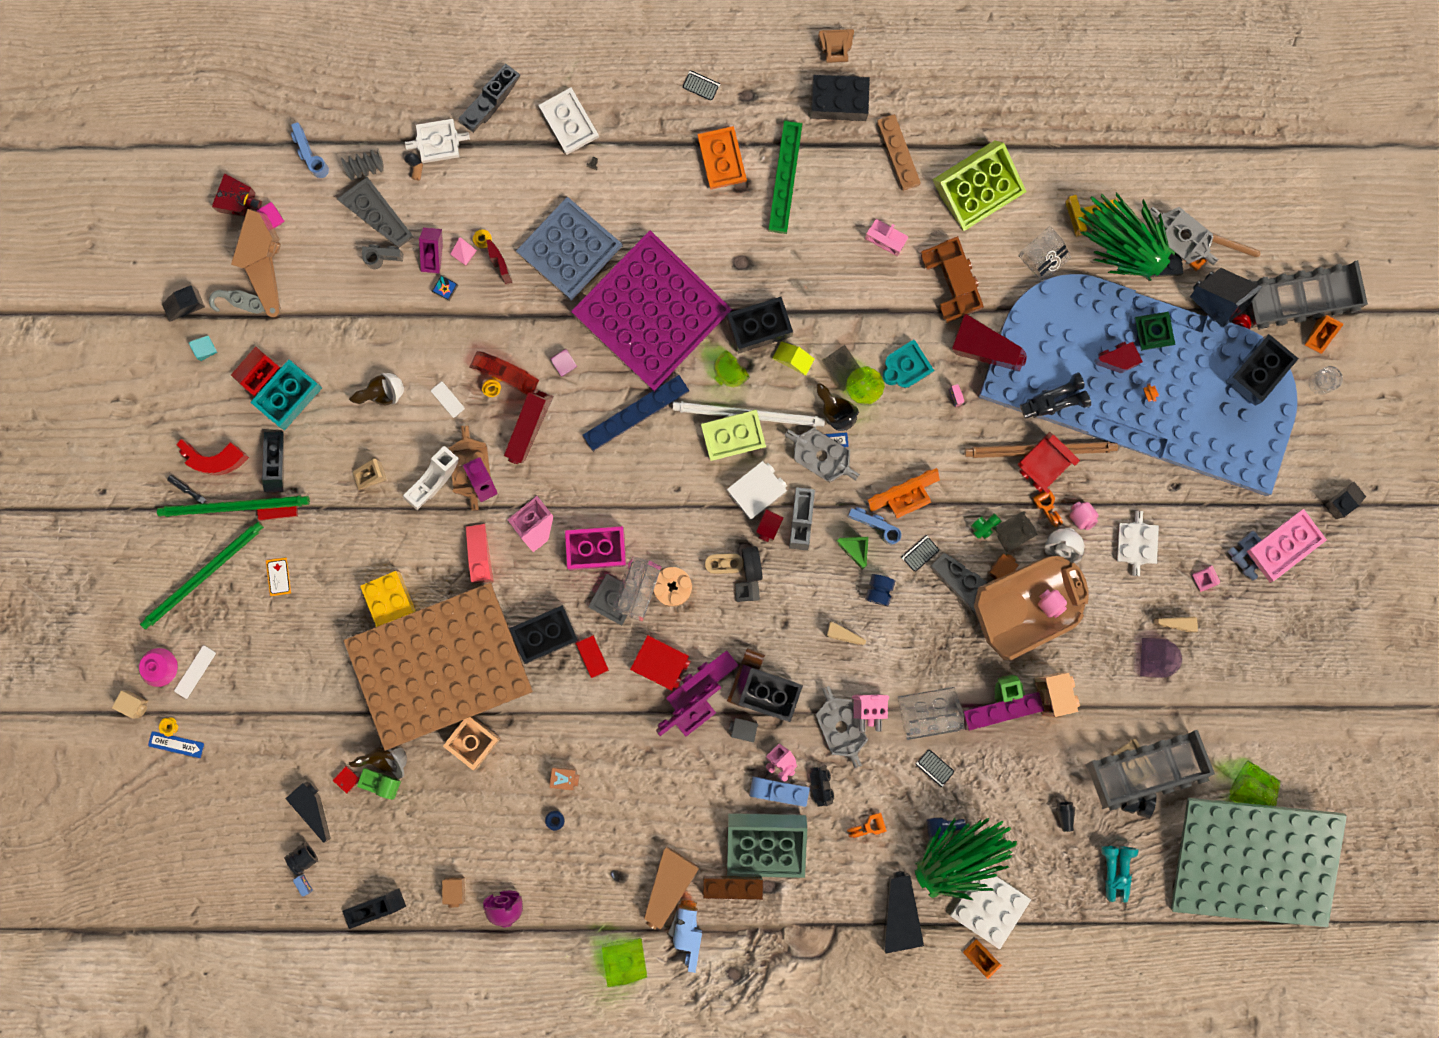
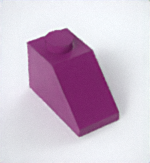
[419,227,443,273]

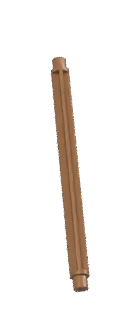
[965,442,1118,458]

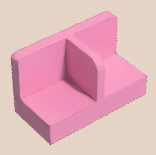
[865,219,908,257]

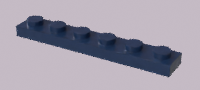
[583,375,690,452]

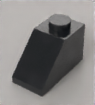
[162,285,205,322]
[1324,481,1366,519]

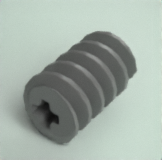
[341,149,384,180]

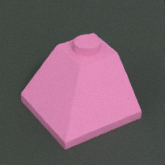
[507,496,553,552]

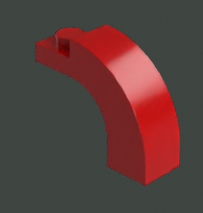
[176,439,249,475]

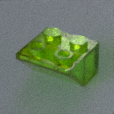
[1229,760,1281,806]

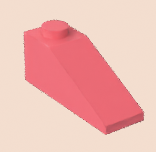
[466,524,494,584]

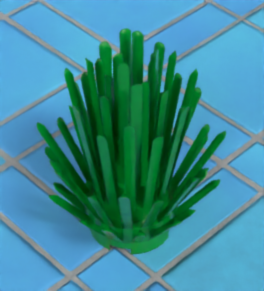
[1078,192,1175,281]
[914,818,1017,900]

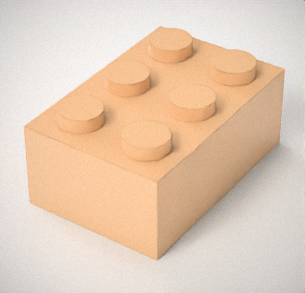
[1034,673,1080,717]

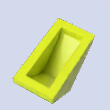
[772,342,814,376]

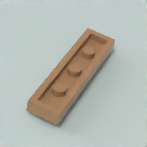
[877,114,921,191]

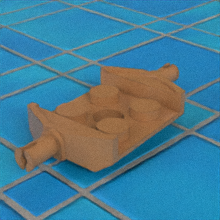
[448,426,491,511]

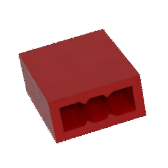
[630,635,691,691]

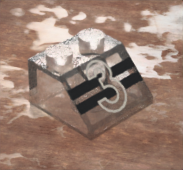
[1018,226,1071,281]

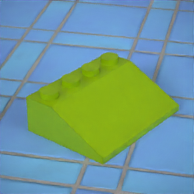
[932,140,1026,231]

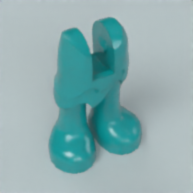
[1101,846,1139,903]

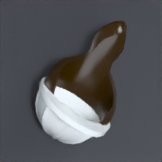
[349,373,404,406]

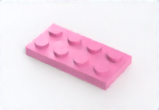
[1247,509,1327,583]

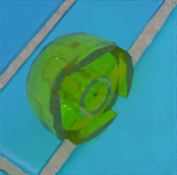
[714,350,750,388]

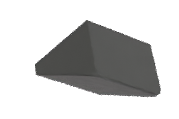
[735,581,760,602]

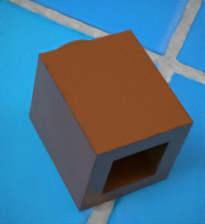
[987,554,1019,580]

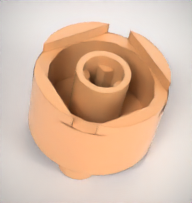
[653,567,692,607]

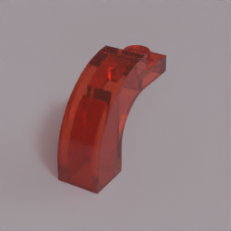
[469,351,539,395]

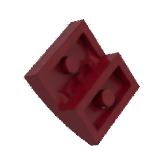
[486,239,513,284]

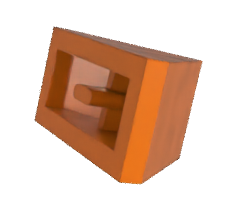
[1305,315,1343,354]
[963,939,1002,979]

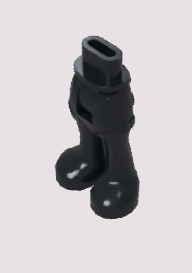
[1020,372,1091,419]

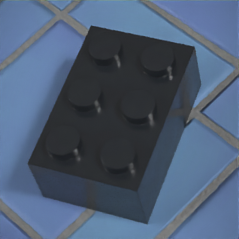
[811,75,870,121]
[727,296,793,354]
[1226,334,1299,406]
[509,605,580,664]
[731,665,803,722]

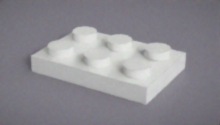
[538,88,599,155]

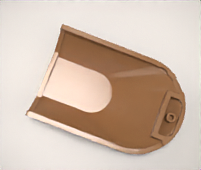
[974,556,1089,660]

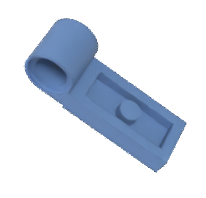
[291,122,329,178]
[847,507,902,545]
[749,777,810,807]

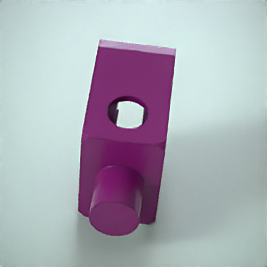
[463,457,498,502]

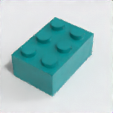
[250,360,323,431]

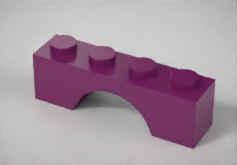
[960,692,1044,731]

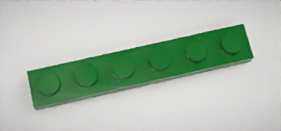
[768,121,803,234]

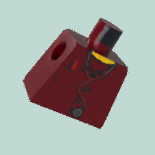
[212,174,262,217]

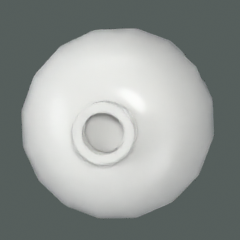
[1045,528,1085,563]

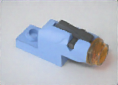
[669,899,702,973]

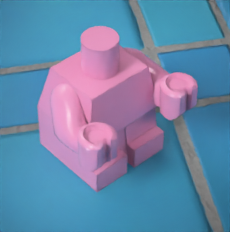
[766,743,797,782]

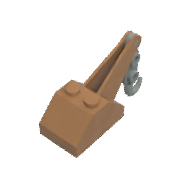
[209,209,281,317]

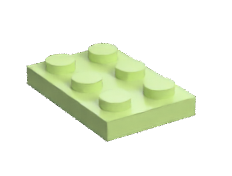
[701,409,766,461]

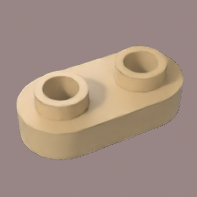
[705,554,743,574]

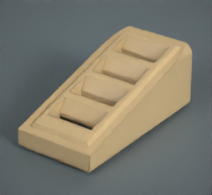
[1153,617,1198,632]
[826,621,866,646]

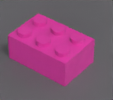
[565,526,627,571]

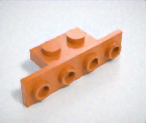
[868,468,940,519]

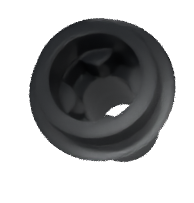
[1056,802,1075,832]

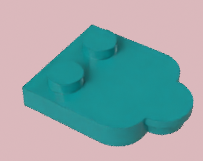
[882,339,934,388]

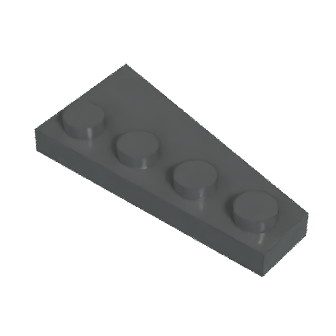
[337,177,414,248]
[930,553,988,618]

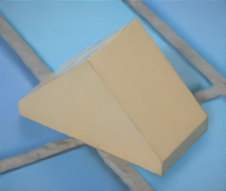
[353,459,387,490]

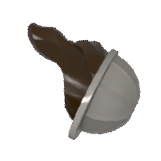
[349,745,407,778]

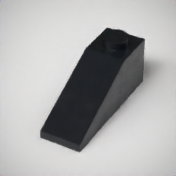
[262,432,284,492]
[285,782,331,843]
[342,888,406,929]

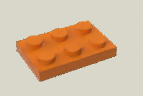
[697,126,747,190]

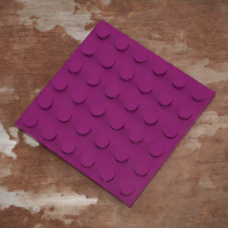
[571,230,732,391]

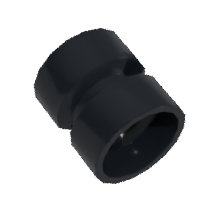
[1121,787,1157,819]

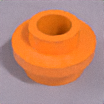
[1143,383,1159,402]

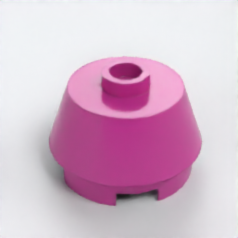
[139,648,178,687]

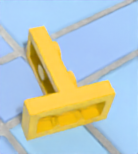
[1065,195,1118,237]

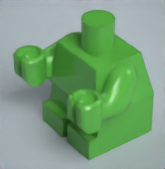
[994,675,1025,702]

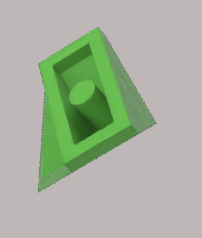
[836,537,869,569]

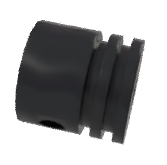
[284,843,318,876]

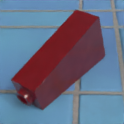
[952,314,1027,371]
[504,389,554,464]

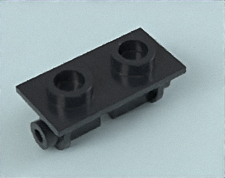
[809,765,834,807]

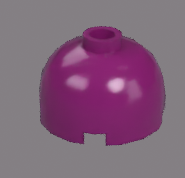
[483,890,523,928]

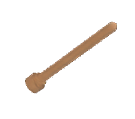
[1181,230,1261,257]

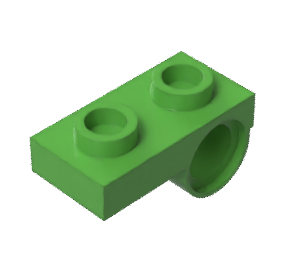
[357,768,401,800]

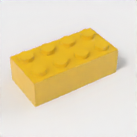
[360,571,416,627]

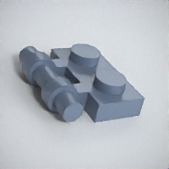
[1227,531,1261,581]

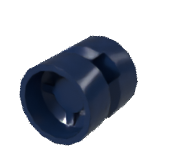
[865,574,896,607]

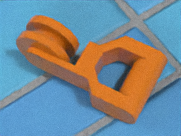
[1032,489,1063,528]
[847,812,887,838]

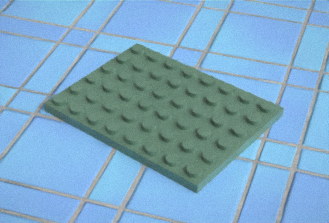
[1171,798,1347,927]

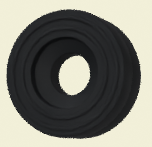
[742,546,763,582]

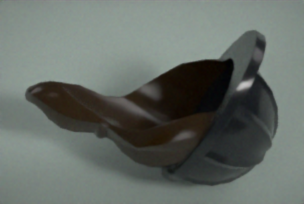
[817,383,859,431]

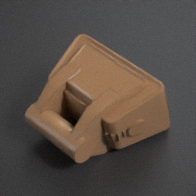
[818,29,854,63]

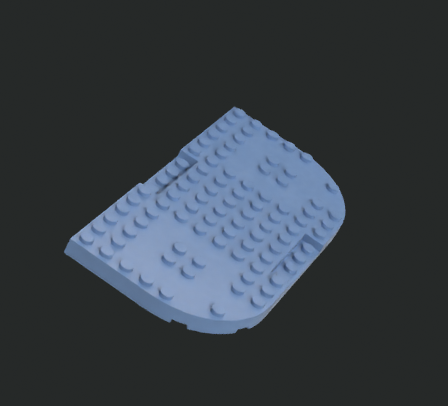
[978,274,1297,496]

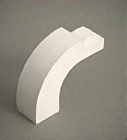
[403,446,459,510]

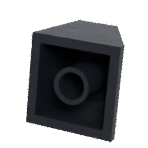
[1190,268,1262,327]

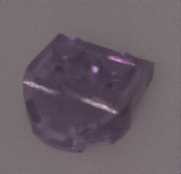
[1140,638,1182,678]

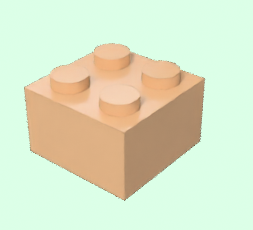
[443,716,501,771]

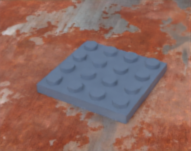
[516,197,623,301]

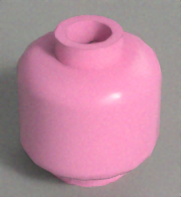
[1069,502,1099,531]
[1038,589,1067,618]

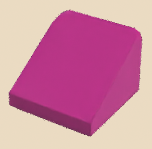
[257,202,285,228]

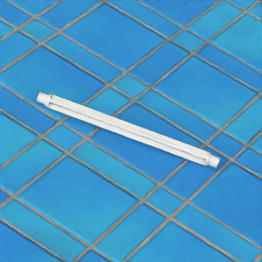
[673,401,825,427]

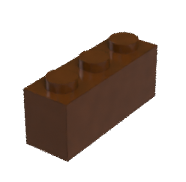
[703,876,763,900]

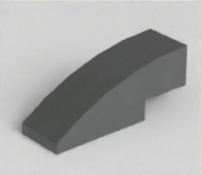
[789,487,815,551]

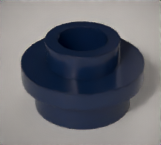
[545,811,565,831]

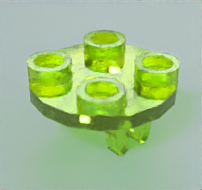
[846,366,885,405]

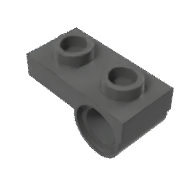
[362,244,404,269]

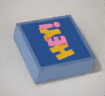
[293,874,313,897]

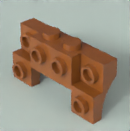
[920,236,984,323]

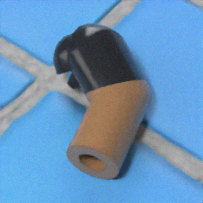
[404,153,423,181]

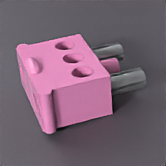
[852,694,889,732]

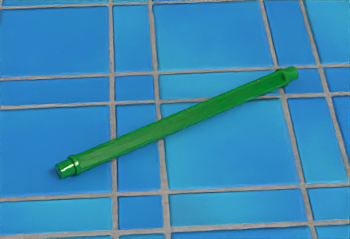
[157,495,310,517]
[140,521,264,630]

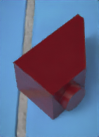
[756,509,784,543]

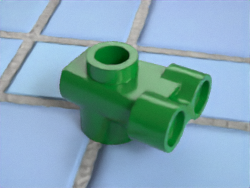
[971,513,1002,540]

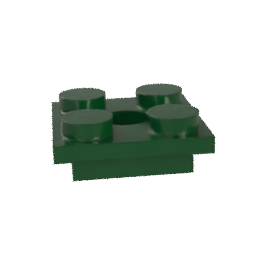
[1134,311,1176,351]

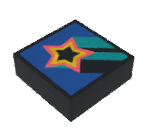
[432,275,458,301]

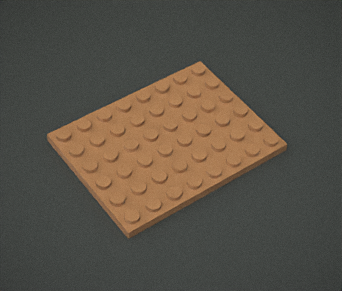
[343,583,533,751]

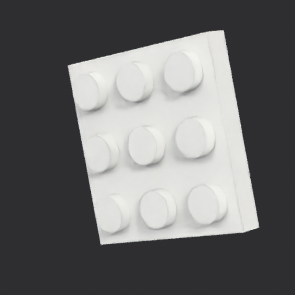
[950,868,1031,949]

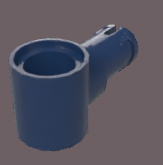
[926,817,966,839]

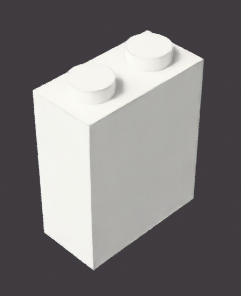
[727,461,787,521]

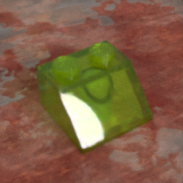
[602,938,647,987]

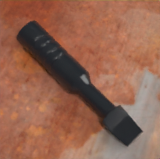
[167,475,206,504]

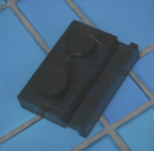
[822,345,866,392]
[992,511,1038,552]

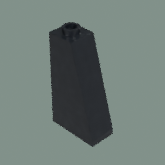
[883,871,924,954]

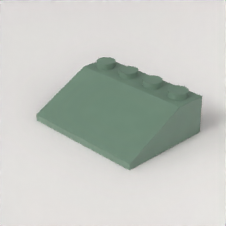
[727,814,807,878]

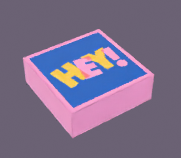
[949,384,964,407]

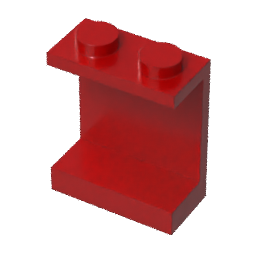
[1017,432,1080,494]

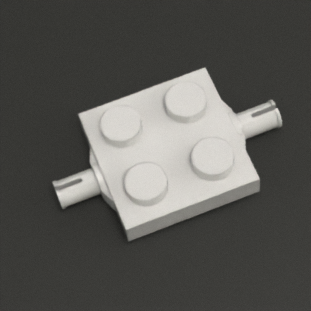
[405,119,470,163]
[1117,511,1159,576]

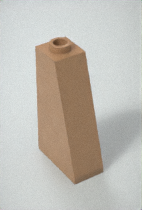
[644,846,699,930]

